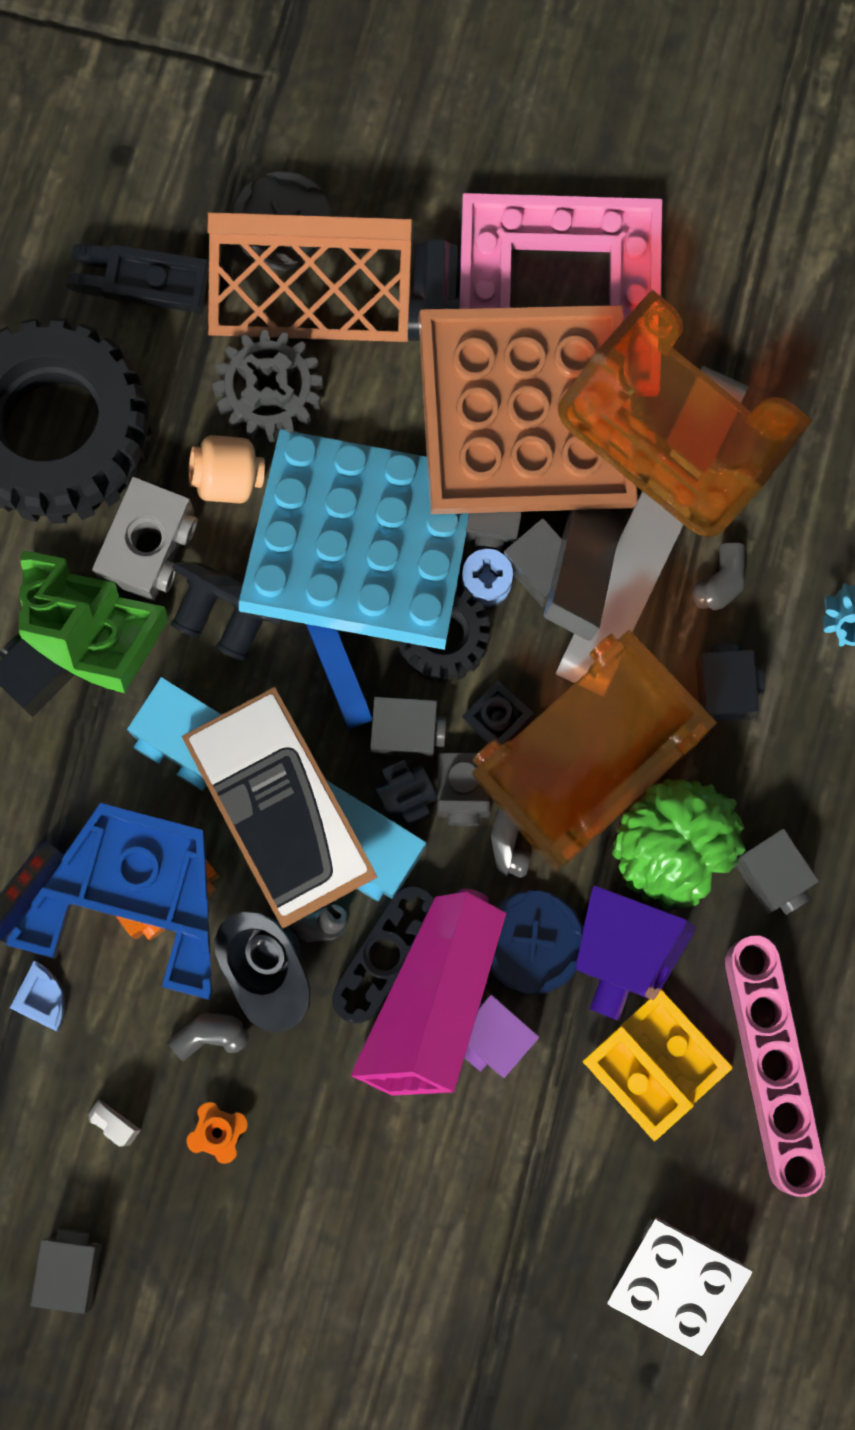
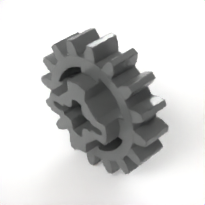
[212,330,323,442]

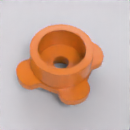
[187,1102,248,1164]

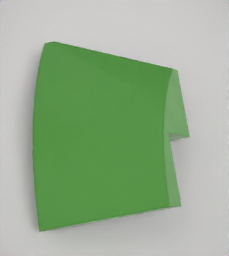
[18,550,168,693]

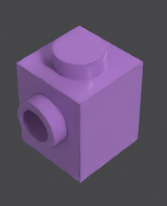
[464,995,539,1078]

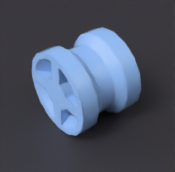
[461,549,513,607]

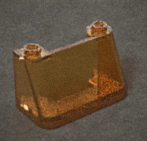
[558,289,813,537]
[472,630,717,873]

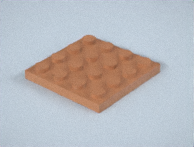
[418,305,638,514]

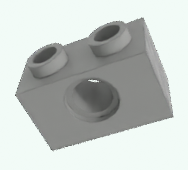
[92,477,198,603]

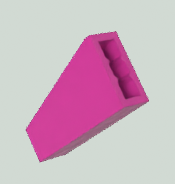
[351,889,506,1096]

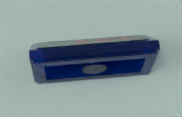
[0,840,65,943]

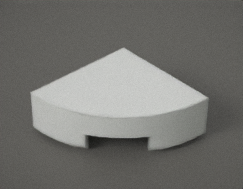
[87,1099,141,1147]

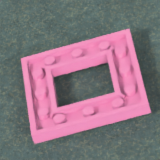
[459,193,662,397]

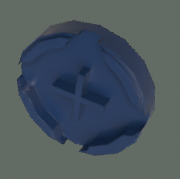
[490,890,584,995]

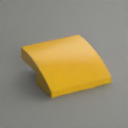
[582,989,733,1142]

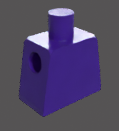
[577,886,696,1021]

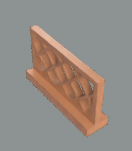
[208,212,412,342]

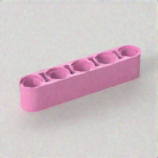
[725,936,825,1197]

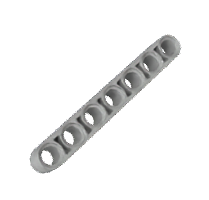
[556,366,749,696]

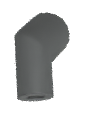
[692,543,745,610]
[491,798,531,878]
[269,904,348,943]
[167,1013,249,1062]

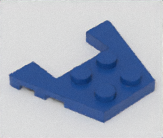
[6,803,212,1000]

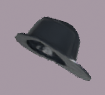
[214,911,311,1033]

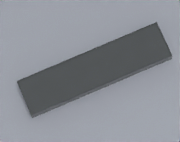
[543,509,623,641]

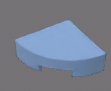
[10,961,65,1032]

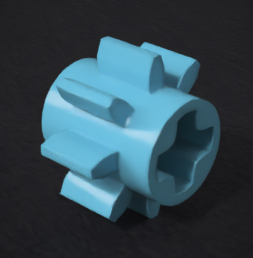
[823,583,855,646]

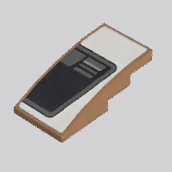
[181,687,378,928]

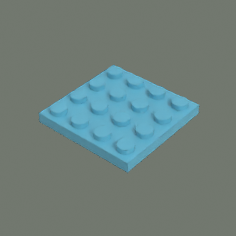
[239,429,469,650]

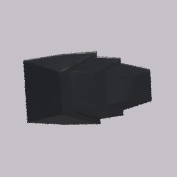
[170,561,287,661]

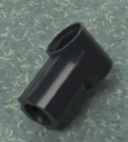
[408,239,460,341]

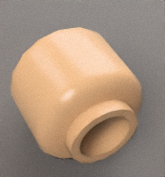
[188,435,265,504]

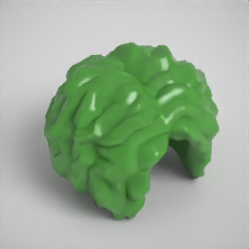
[612,779,745,910]

